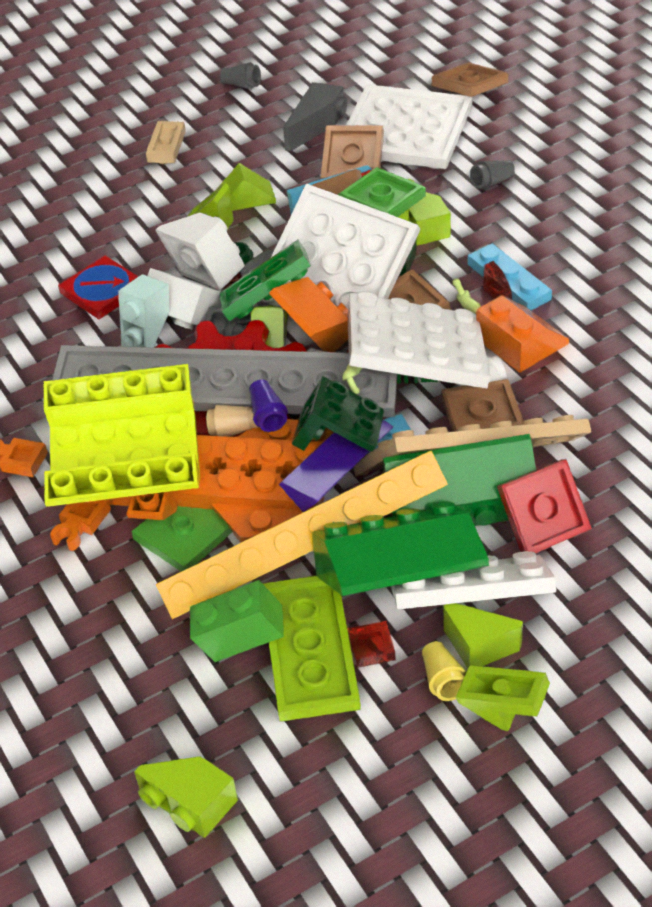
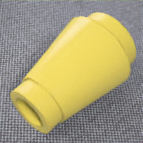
[422,641,466,701]

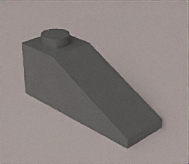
[283,82,347,152]

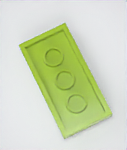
[263,576,361,722]

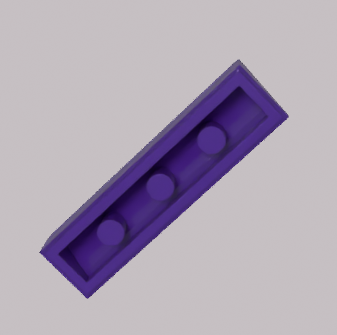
[279,420,393,512]

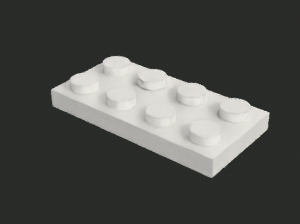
[391,551,556,609]

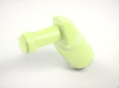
[452,278,481,314]
[342,364,362,394]

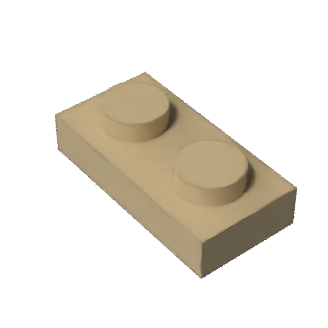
[146,121,186,164]

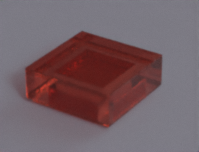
[348,621,396,668]

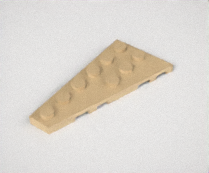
[354,415,591,476]

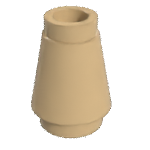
[206,405,259,437]

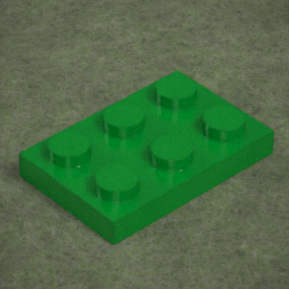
[220,239,311,321]

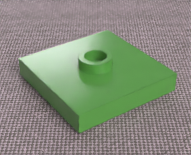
[338,167,426,217]
[132,506,233,571]

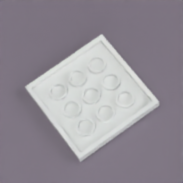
[346,84,472,169]
[259,183,420,312]
[347,292,491,389]

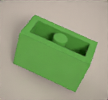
[190,580,284,662]

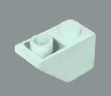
[118,274,169,348]

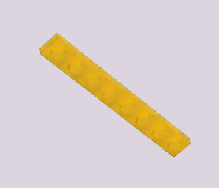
[155,451,448,619]

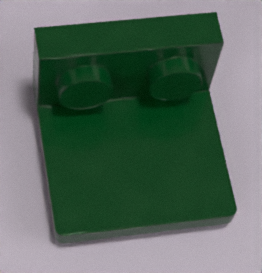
[292,376,384,452]

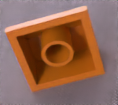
[269,277,348,353]
[476,295,569,373]

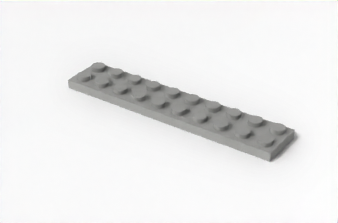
[52,345,398,417]

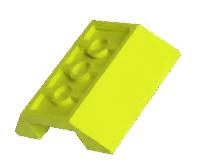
[44,364,200,507]

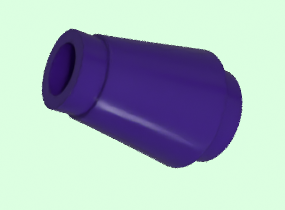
[249,379,288,432]

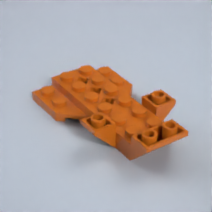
[107,400,334,543]

